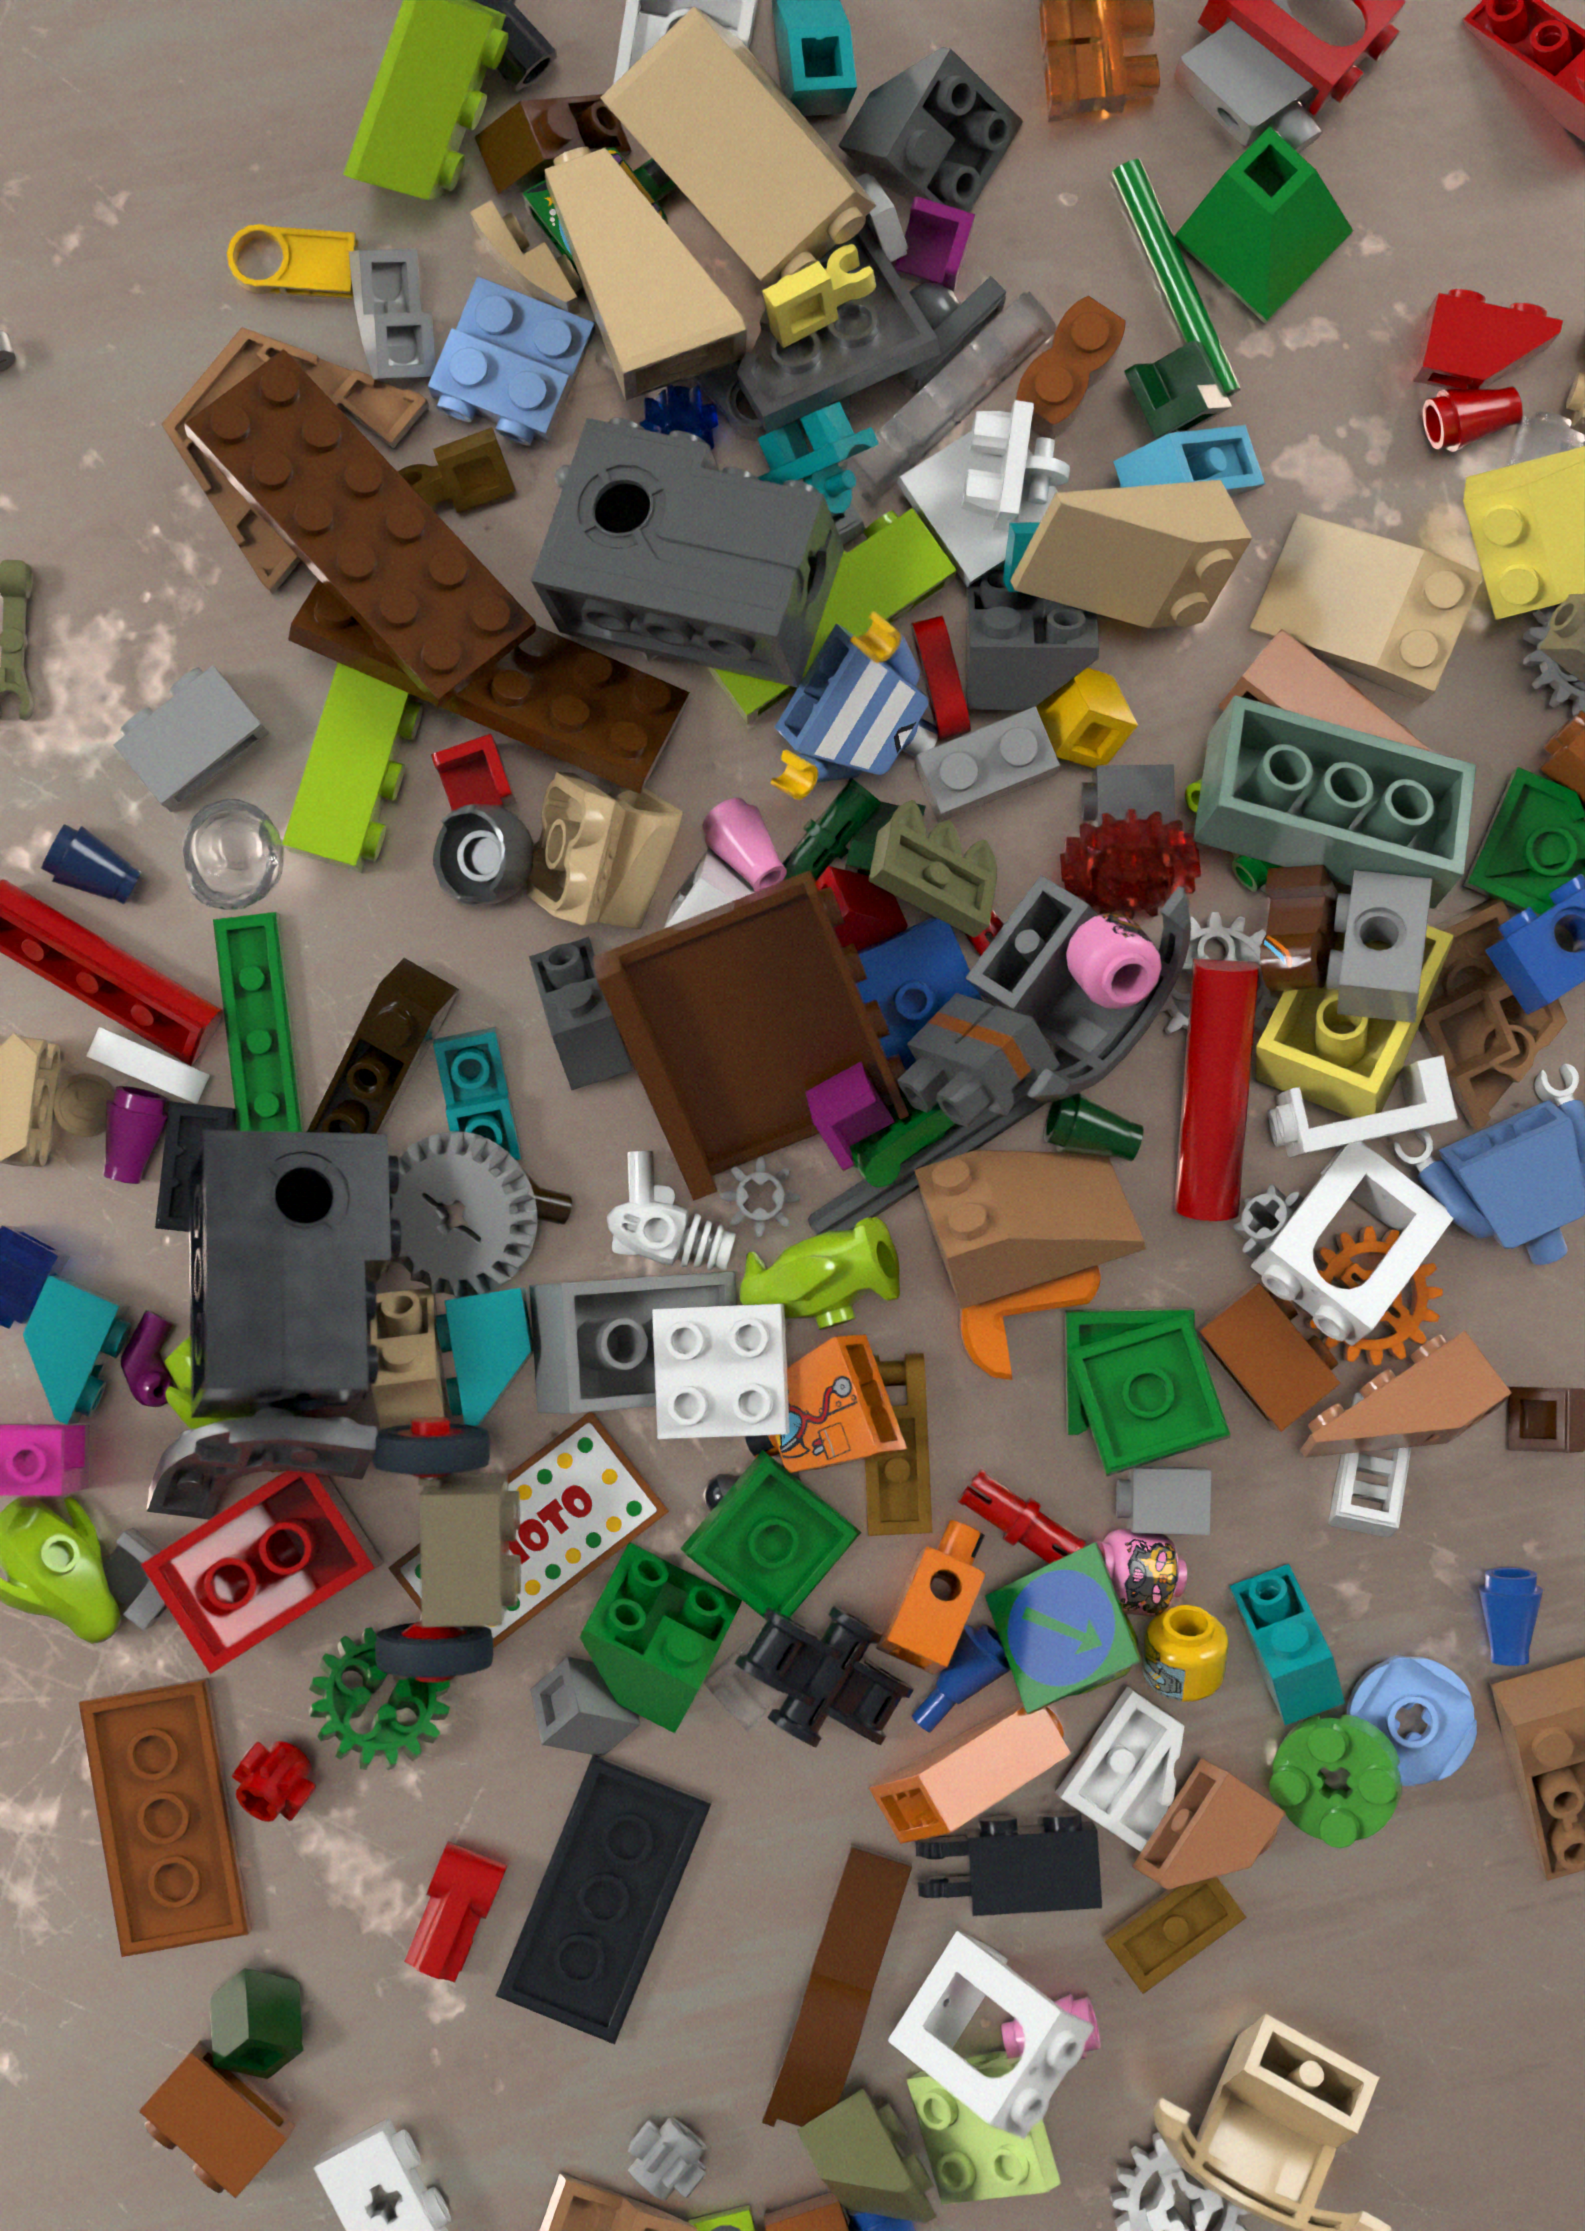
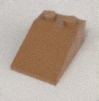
[914,1150,1146,1309]

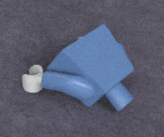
[1394,1063,1585,1265]

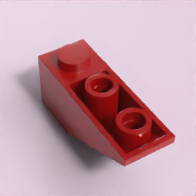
[1463,0,1585,142]

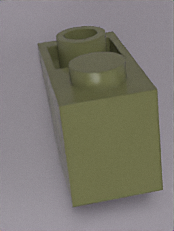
[797,2088,937,2223]

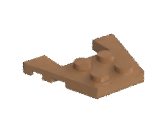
[161,327,429,594]

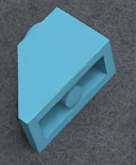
[1113,425,1265,497]

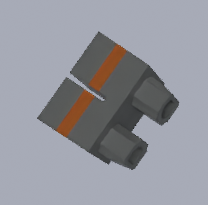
[897,993,1060,1127]

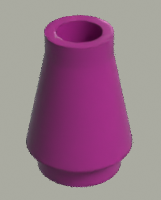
[102,1086,168,1184]

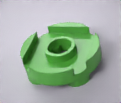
[1269,1714,1403,1848]

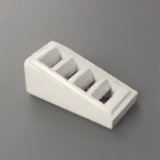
[1328,1392,1411,1537]

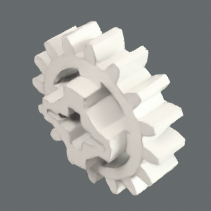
[1111,2132,1249,2231]

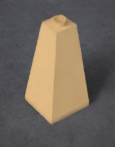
[544,147,747,401]

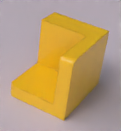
[1036,667,1138,769]

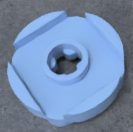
[1347,1655,1477,1786]

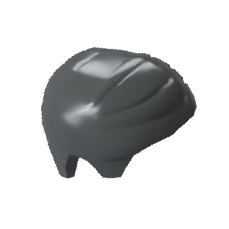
[433,804,534,906]

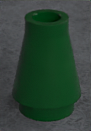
[1044,1093,1143,1162]

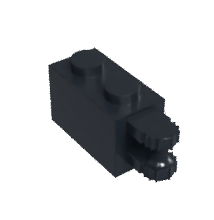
[915,1812,1102,1916]

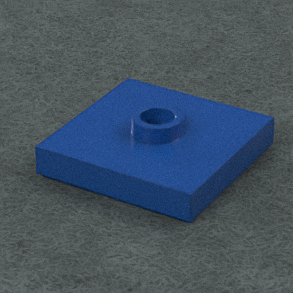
[857,916,983,1071]

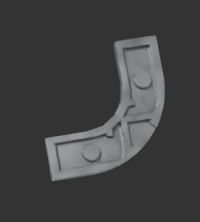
[147,1408,377,1520]

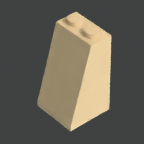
[600,6,877,286]

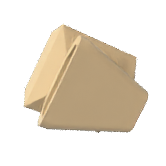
[526,772,683,929]
[0,1033,61,1167]

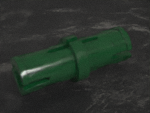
[782,778,882,882]

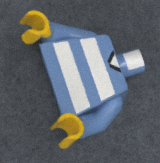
[770,611,938,800]

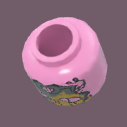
[1066,913,1162,1009]
[1098,1529,1187,1617]

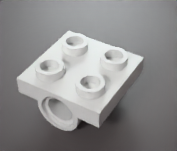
[652,1304,790,1439]

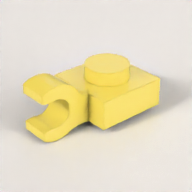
[762,244,876,348]

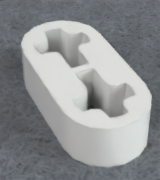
[86,1027,210,1104]

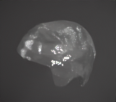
[183,798,284,910]

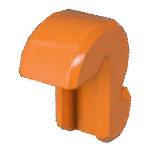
[959,1265,1101,1380]

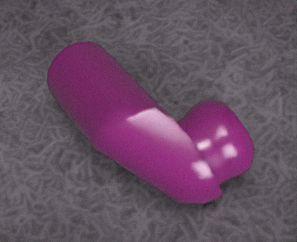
[120,1310,174,1408]

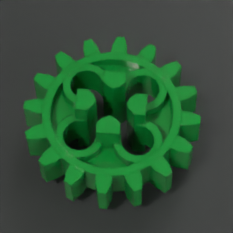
[309,1627,450,1770]

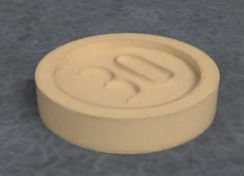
[53,1073,115,1137]

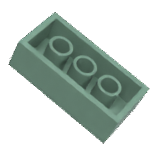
[1193,695,1476,909]

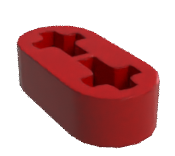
[911,615,971,739]

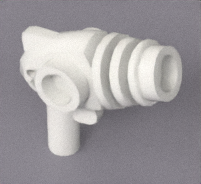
[607,1151,736,1270]

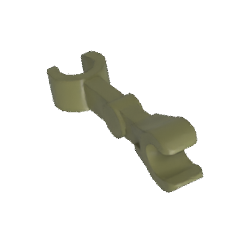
[0,560,34,721]

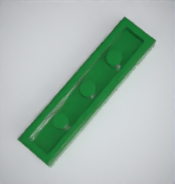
[213,912,305,1132]

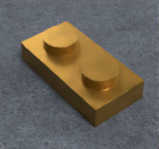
[1103,1877,1247,1994]

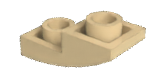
[470,200,583,315]

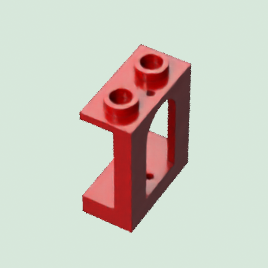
[1197,0,1406,116]

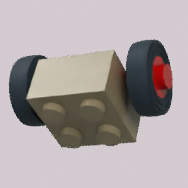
[372,1417,521,1682]

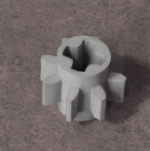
[720,1157,800,1237]
[1233,1185,1304,1261]
[628,2117,707,2201]

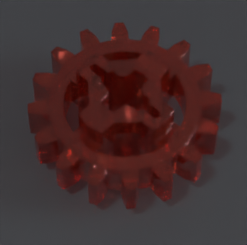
[1060,809,1201,919]

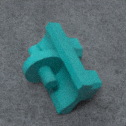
[757,401,879,517]

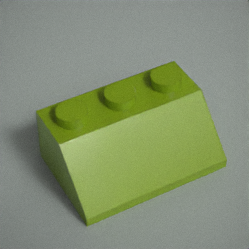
[343,0,508,200]

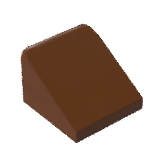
[1508,1386,1585,1453]

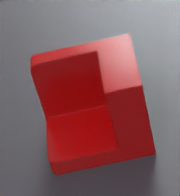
[431,733,517,810]
[816,866,908,951]

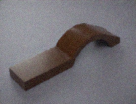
[762,1844,912,2127]

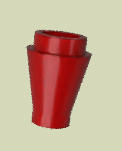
[1423,386,1523,452]

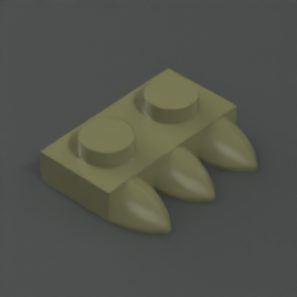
[869,800,997,938]

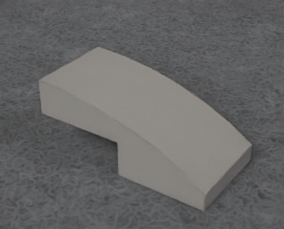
[349,249,436,379]

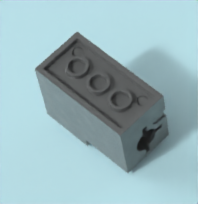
[531,418,844,688]

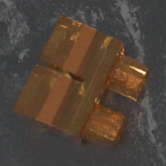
[1038,0,1160,122]

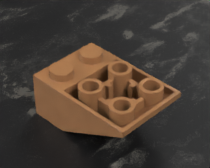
[1491,1657,1585,1881]

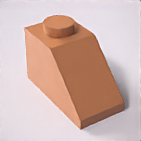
[1132,1758,1286,1890]

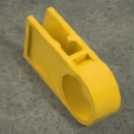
[227,224,358,300]

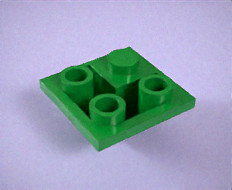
[1174,126,1354,324]
[579,1542,742,1733]

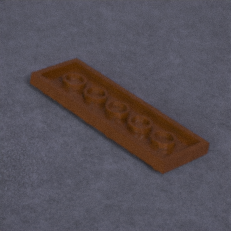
[185,349,536,709]
[288,579,690,794]

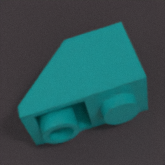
[771,0,857,116]
[22,1275,132,1425]
[436,1288,534,1426]
[1230,1564,1345,1726]

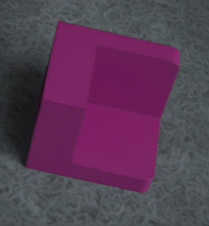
[894,197,975,293]
[805,1061,895,1171]

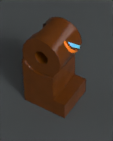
[1260,865,1338,991]

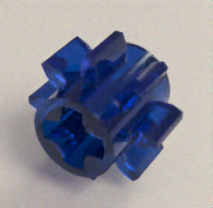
[639,385,719,450]

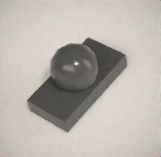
[898,276,1006,394]

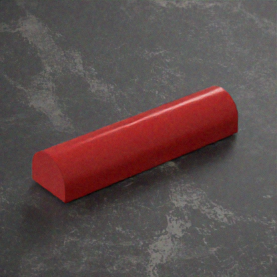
[0,879,223,1066]
[1174,959,1259,1221]

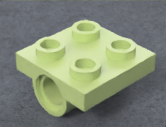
[906,2051,1061,2205]

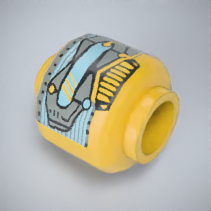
[1142,1605,1229,1702]

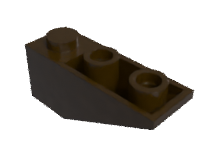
[307,958,459,1134]

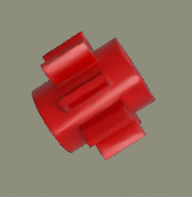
[232,1741,316,1822]

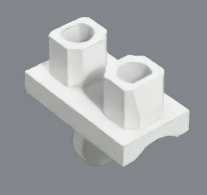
[961,400,1070,532]

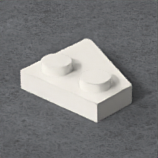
[1055,1686,1185,1852]

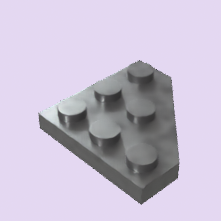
[737,223,940,432]

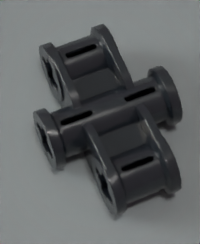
[735,1606,914,1747]

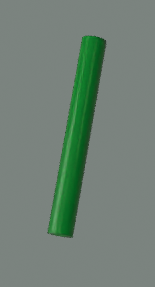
[1111,159,1241,397]

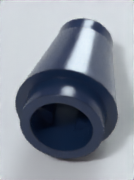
[41,824,142,905]

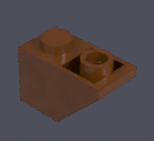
[474,94,632,195]

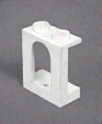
[1268,1056,1457,1158]
[1250,1141,1454,1347]
[888,1931,1095,2139]

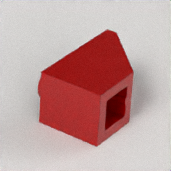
[1413,289,1563,389]

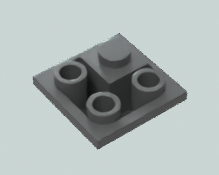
[838,47,1023,212]
[966,570,1099,710]

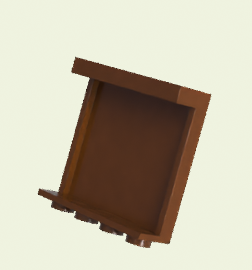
[593,870,909,1201]

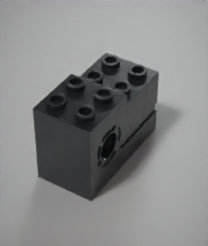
[188,1130,401,1418]

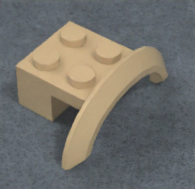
[1153,2014,1392,2231]

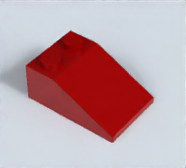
[140,1471,383,1674]

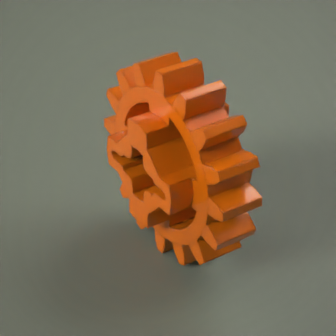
[1305,1226,1443,1365]

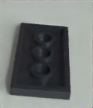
[496,1755,712,2045]

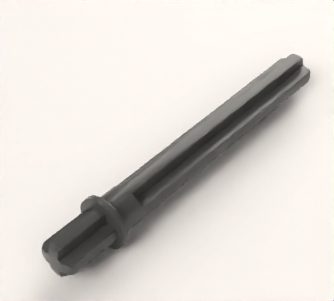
[808,1050,1077,1235]

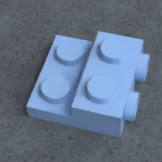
[428,276,596,445]

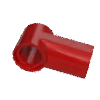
[404,1841,508,1983]

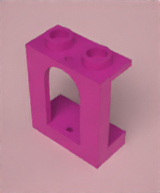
[0,1424,90,1496]

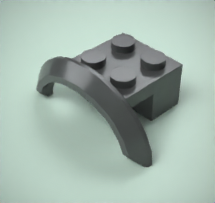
[965,875,1191,1103]

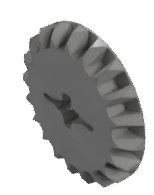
[389,1131,537,1298]

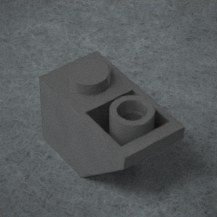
[529,937,632,1090]

